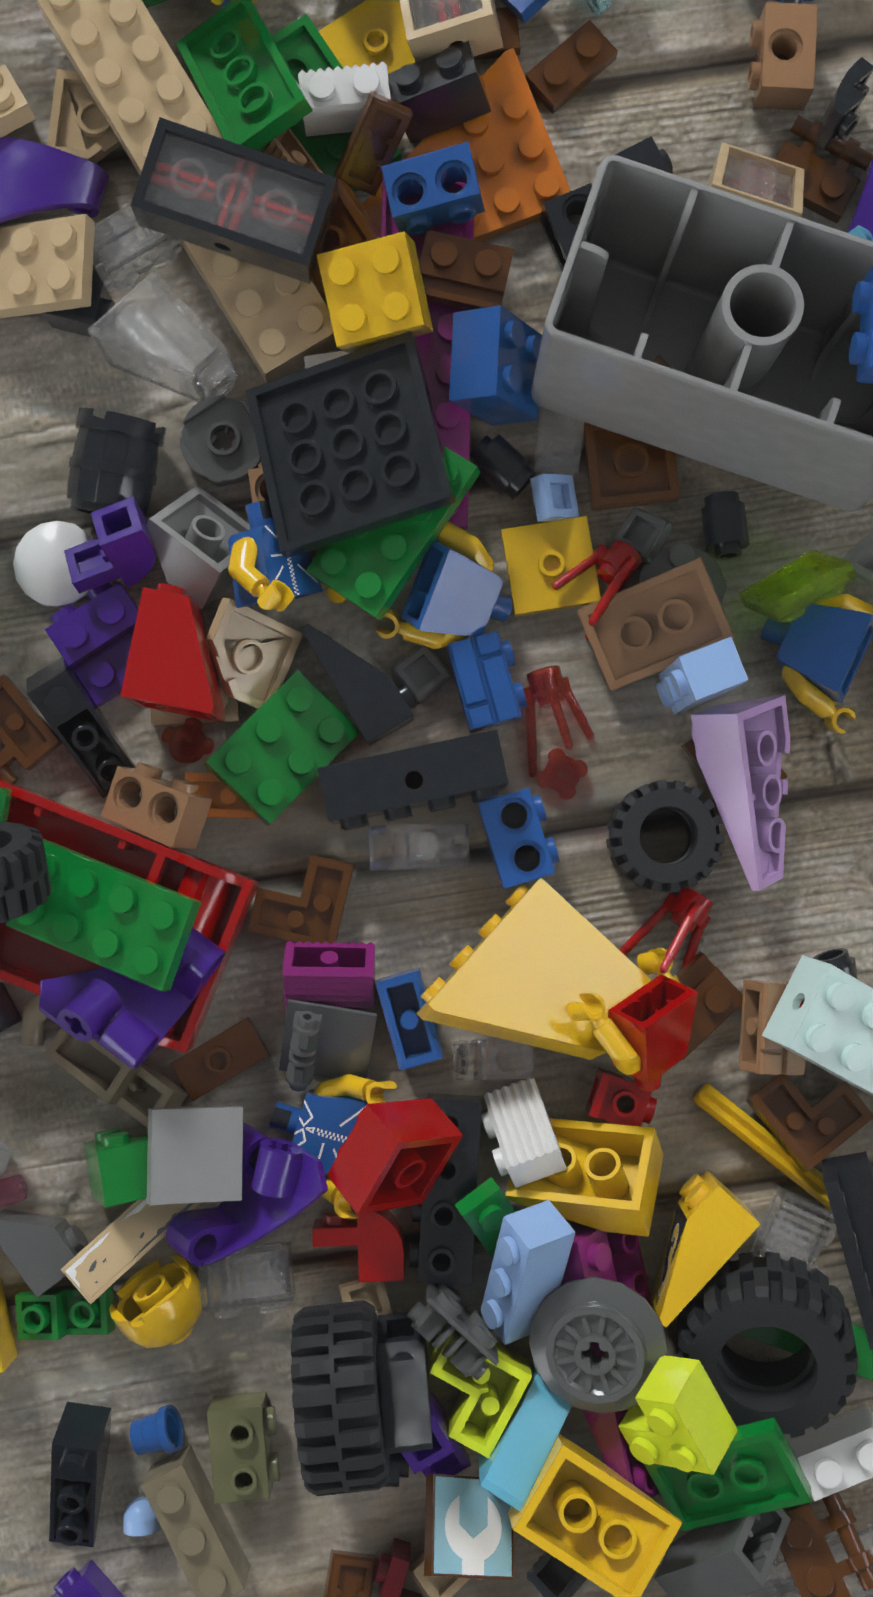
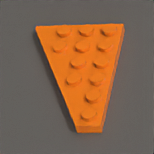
[362,48,571,242]

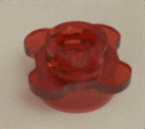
[162,717,214,763]
[536,748,588,800]

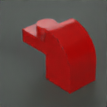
[312,1209,405,1282]

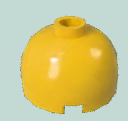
[109,1255,204,1348]

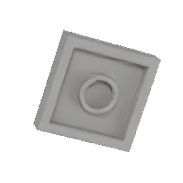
[146,1106,243,1205]

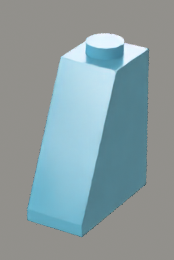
[477,1361,572,1511]

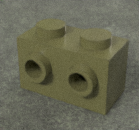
[207,1392,280,1504]

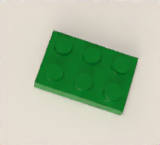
[204,670,360,826]
[644,1417,812,1531]

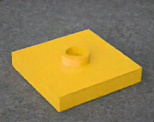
[319,0,415,90]
[501,516,601,617]

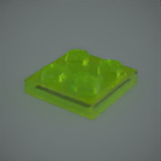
[738,550,857,622]

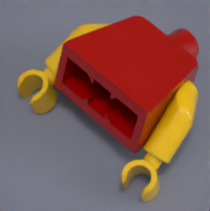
[567,948,698,1091]

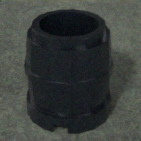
[67,408,166,516]

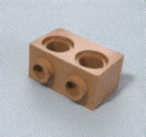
[101,762,213,849]

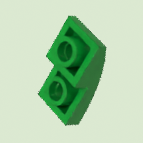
[15,1284,116,1340]

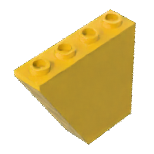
[416,878,651,1060]

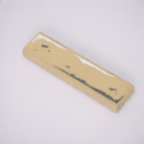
[60,1198,200,1304]

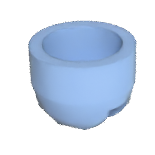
[123,1496,160,1536]

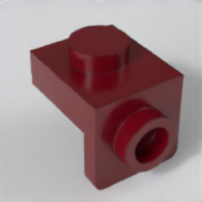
[374,1538,423,1597]

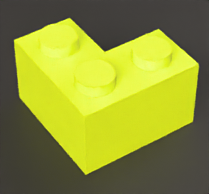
[430,1330,532,1458]
[618,1355,738,1475]

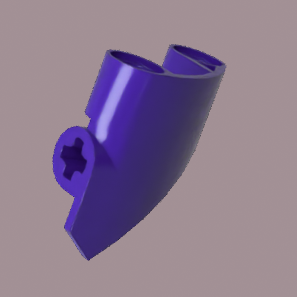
[0,137,109,226]
[39,927,226,1070]
[166,1123,328,1267]

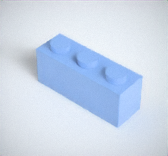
[656,637,748,715]
[480,1200,576,1345]

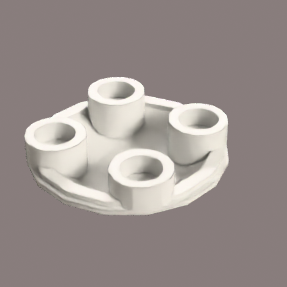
[13,520,92,607]

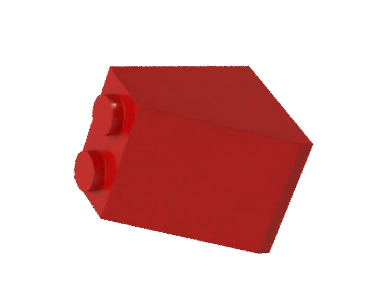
[120,583,226,723]

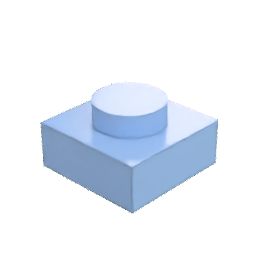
[530,474,580,522]

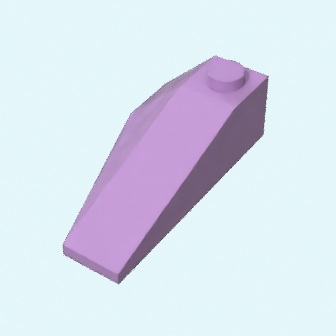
[691,695,791,891]

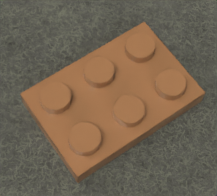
[577,556,735,691]

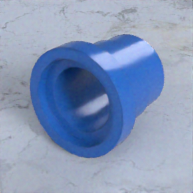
[130,1404,184,1455]

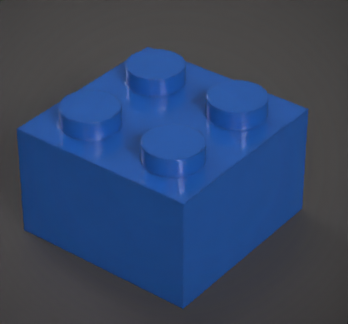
[449,305,542,426]

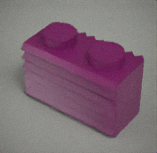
[282,940,376,1010]

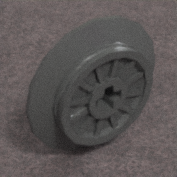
[529,1277,668,1414]

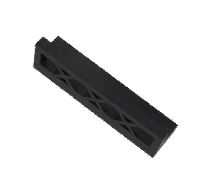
[822,1151,873,1350]

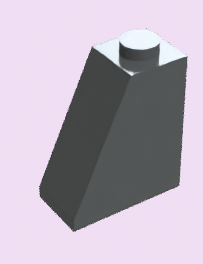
[654,1509,791,1597]

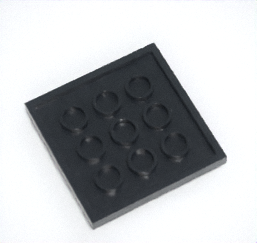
[246,331,456,558]

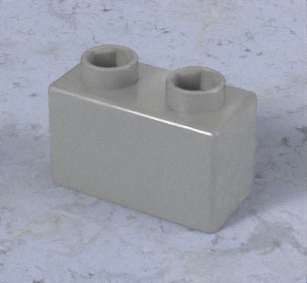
[531,155,873,512]

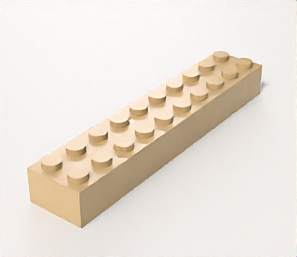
[36,0,337,383]

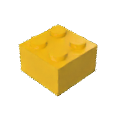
[317,231,434,353]

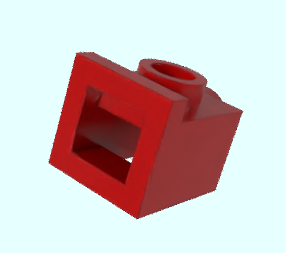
[585,1068,657,1127]

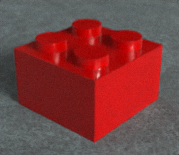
[327,1098,463,1214]

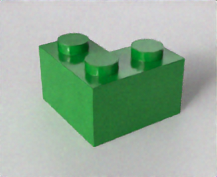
[83,1127,148,1208]

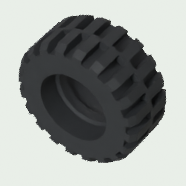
[677,1252,858,1438]
[291,1300,390,1496]

